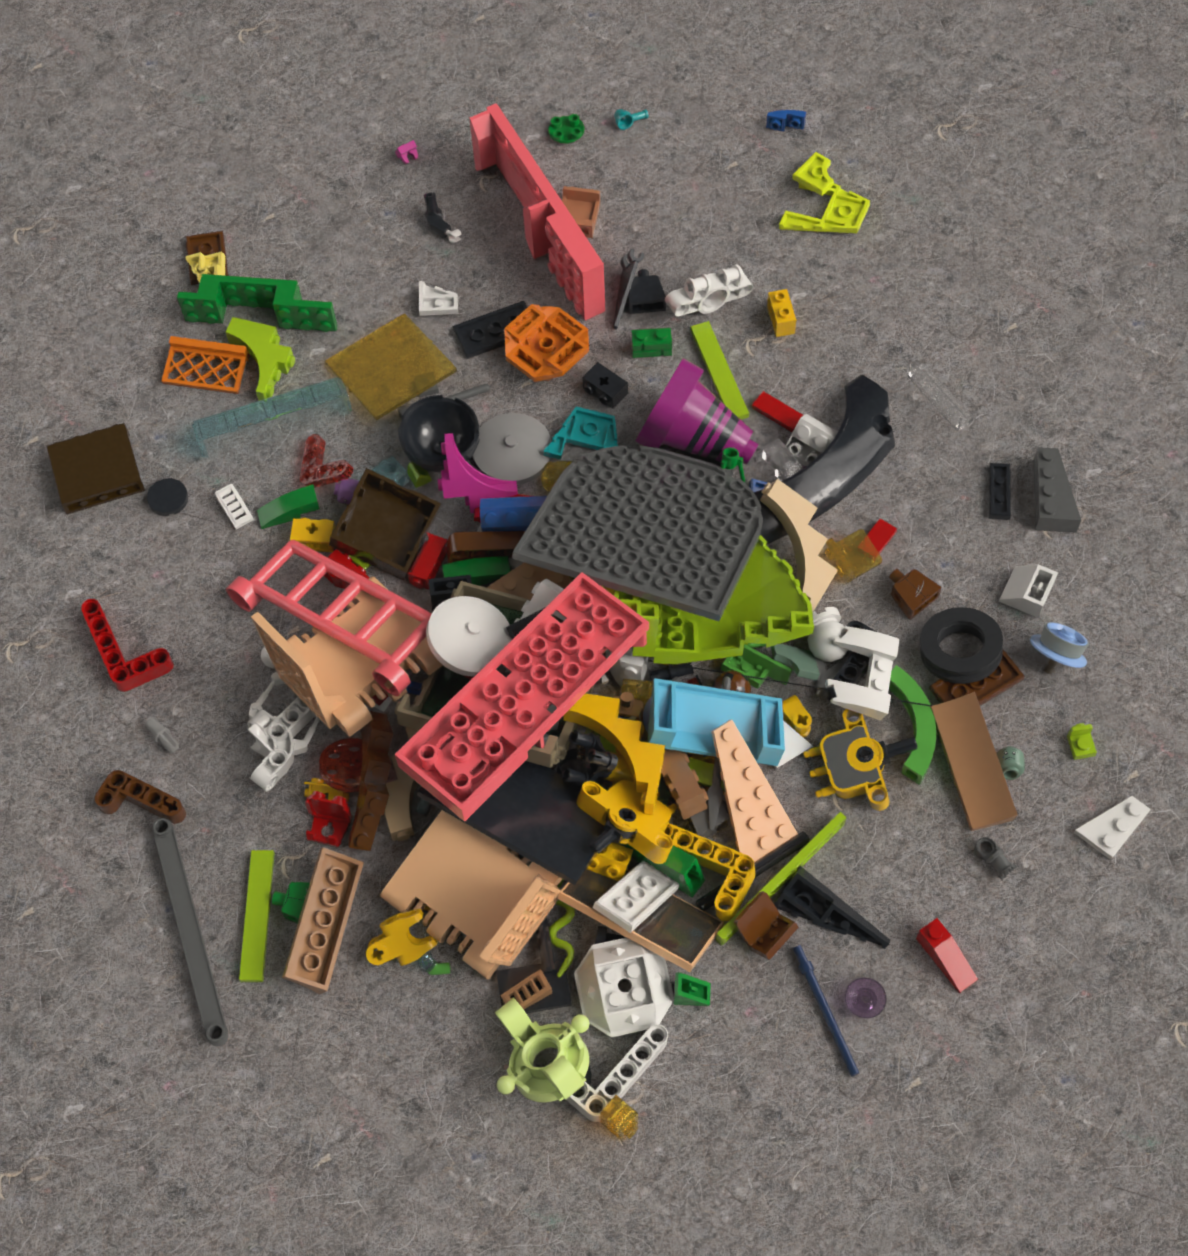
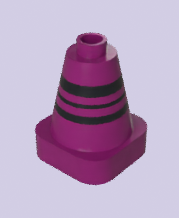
[635,358,759,465]

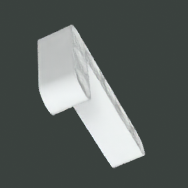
[566,1024,668,1122]

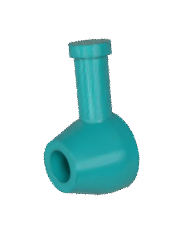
[614,109,649,130]

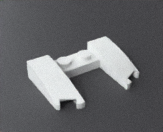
[825,626,899,721]

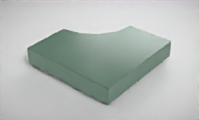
[771,644,820,680]

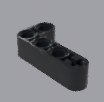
[827,621,877,705]

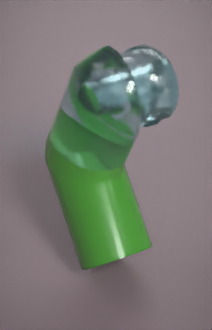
[419,952,450,975]

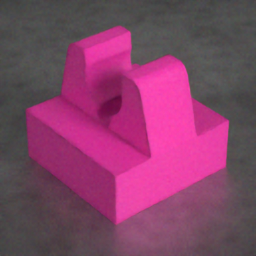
[395,140,418,164]

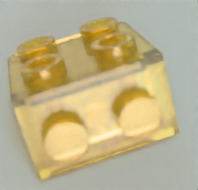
[824,529,882,583]

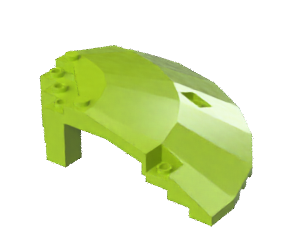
[600,535,814,664]

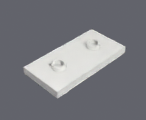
[593,860,680,933]

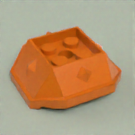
[504,304,589,382]

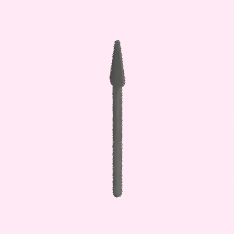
[708,676,731,831]

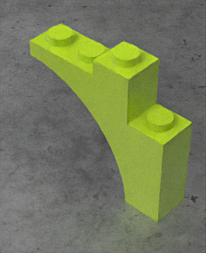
[225,317,295,404]

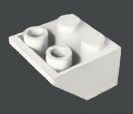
[782,414,838,466]
[999,564,1058,618]

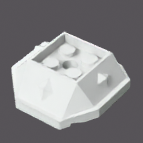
[574,938,674,1038]

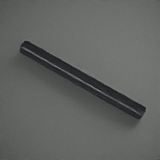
[696,831,810,912]

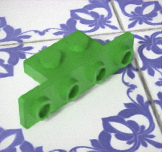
[721,644,792,689]

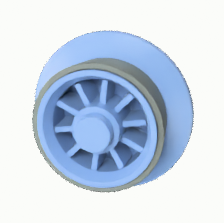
[1030,622,1089,674]

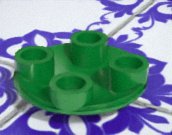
[548,114,585,144]

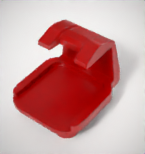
[305,791,352,847]

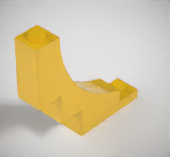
[563,693,665,815]

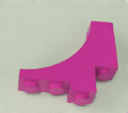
[438,433,518,513]

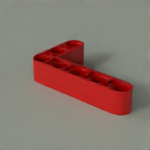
[81,599,174,692]

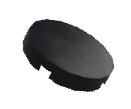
[147,478,188,516]

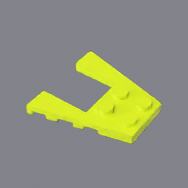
[779,183,870,233]

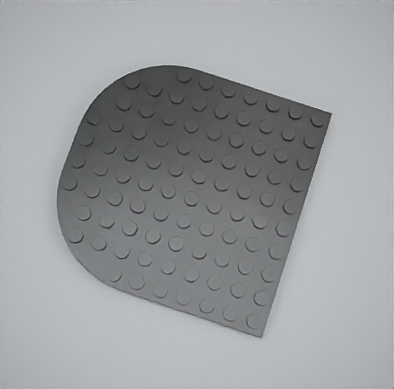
[512,446,763,621]

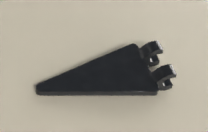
[612,249,644,329]

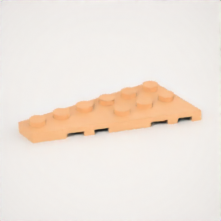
[711,720,798,870]

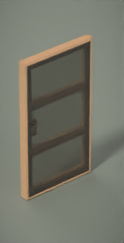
[557,869,725,972]

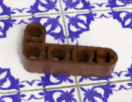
[446,531,525,564]
[95,770,186,824]

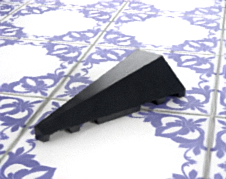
[773,866,890,949]

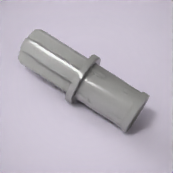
[145,717,179,753]

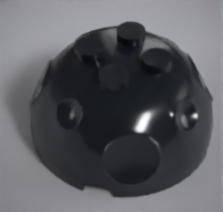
[398,395,480,472]

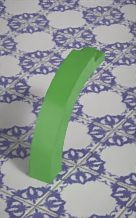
[889,665,936,785]

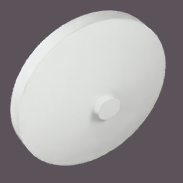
[426,596,512,677]

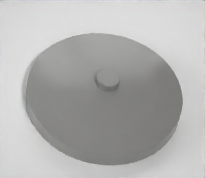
[473,413,551,485]

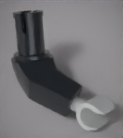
[423,192,462,243]

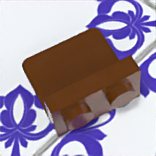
[734,891,799,960]

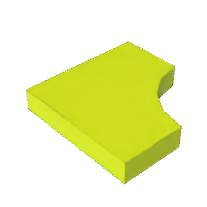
[792,152,834,196]

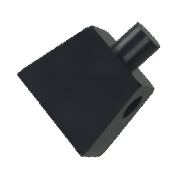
[629,269,666,314]

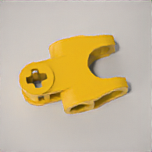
[366,908,437,966]

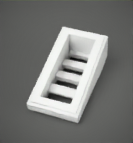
[215,484,254,530]

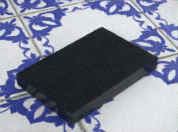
[496,959,572,1014]

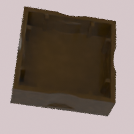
[329,468,441,581]

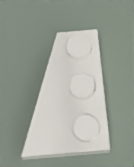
[1074,796,1151,860]

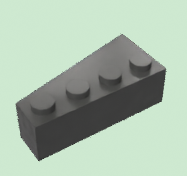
[1033,447,1081,533]

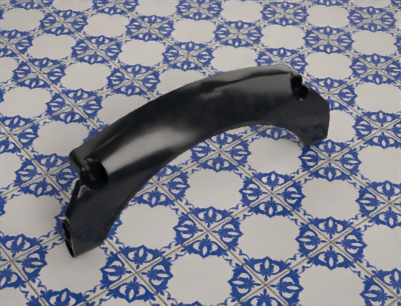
[754,375,895,545]

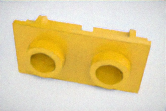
[304,778,352,802]

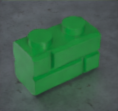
[631,328,672,358]

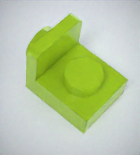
[1067,723,1097,760]

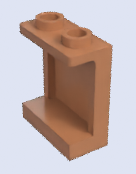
[562,186,601,238]

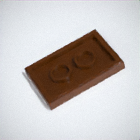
[185,231,229,285]

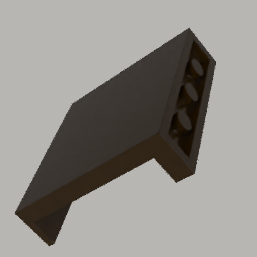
[46,423,145,515]

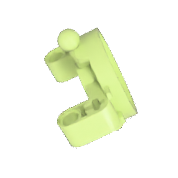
[495,998,590,1102]

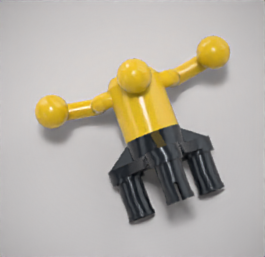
[561,720,644,791]

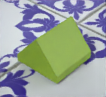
[407,462,432,488]

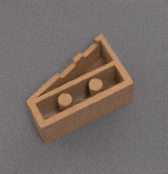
[661,749,709,820]

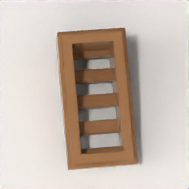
[501,969,552,1010]

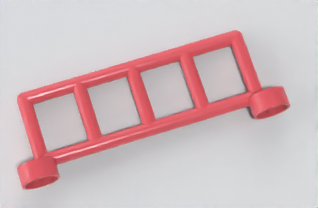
[226,540,432,697]

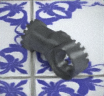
[974,837,1016,879]

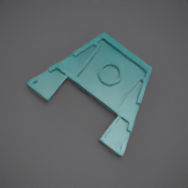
[543,406,618,460]

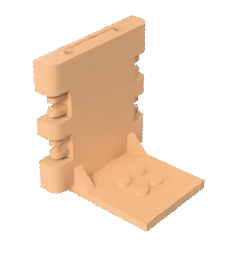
[251,576,442,737]
[380,810,562,979]

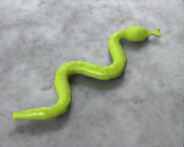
[549,879,575,977]

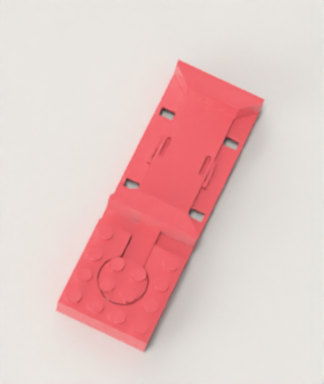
[469,103,605,320]
[395,572,649,822]

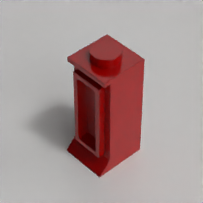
[408,532,448,590]

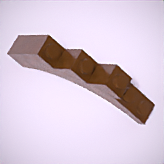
[348,711,394,851]

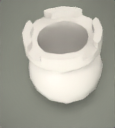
[805,607,848,662]

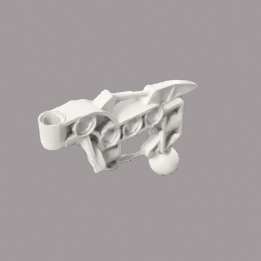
[247,646,320,792]

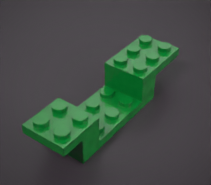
[177,274,338,332]

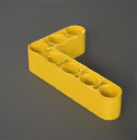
[664,823,756,921]

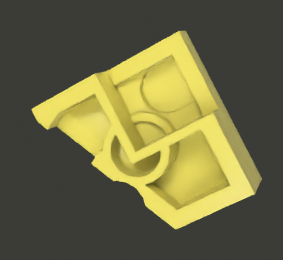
[185,251,225,283]

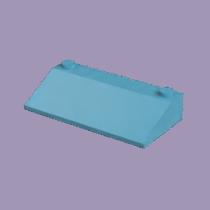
[648,678,785,766]

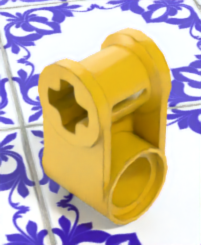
[782,695,812,738]

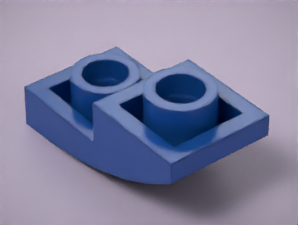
[766,110,806,132]

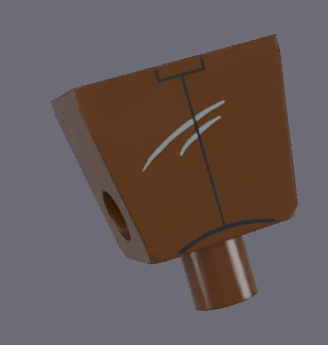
[889,569,942,620]

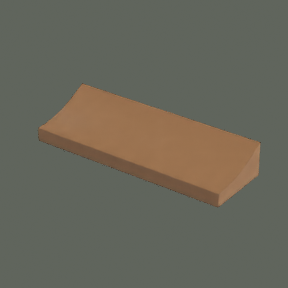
[931,692,1018,831]
[282,847,364,994]

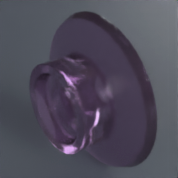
[845,977,887,1018]

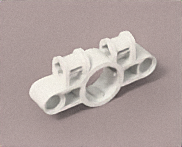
[665,264,754,317]

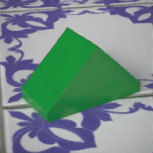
[674,972,711,1006]

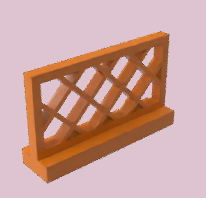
[161,336,250,394]

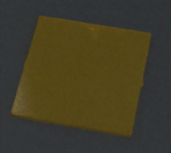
[325,313,457,421]

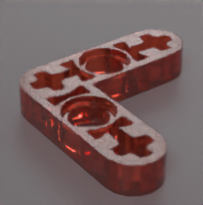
[300,434,353,488]

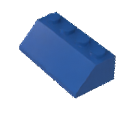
[480,496,547,532]

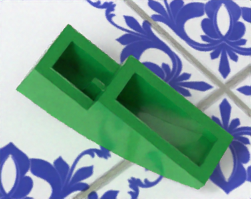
[257,484,320,529]
[442,556,511,586]

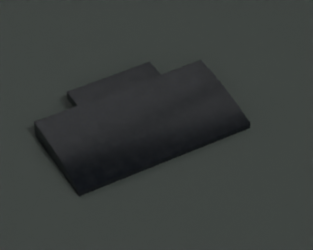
[417,761,604,885]

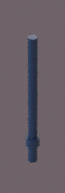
[793,945,859,1077]

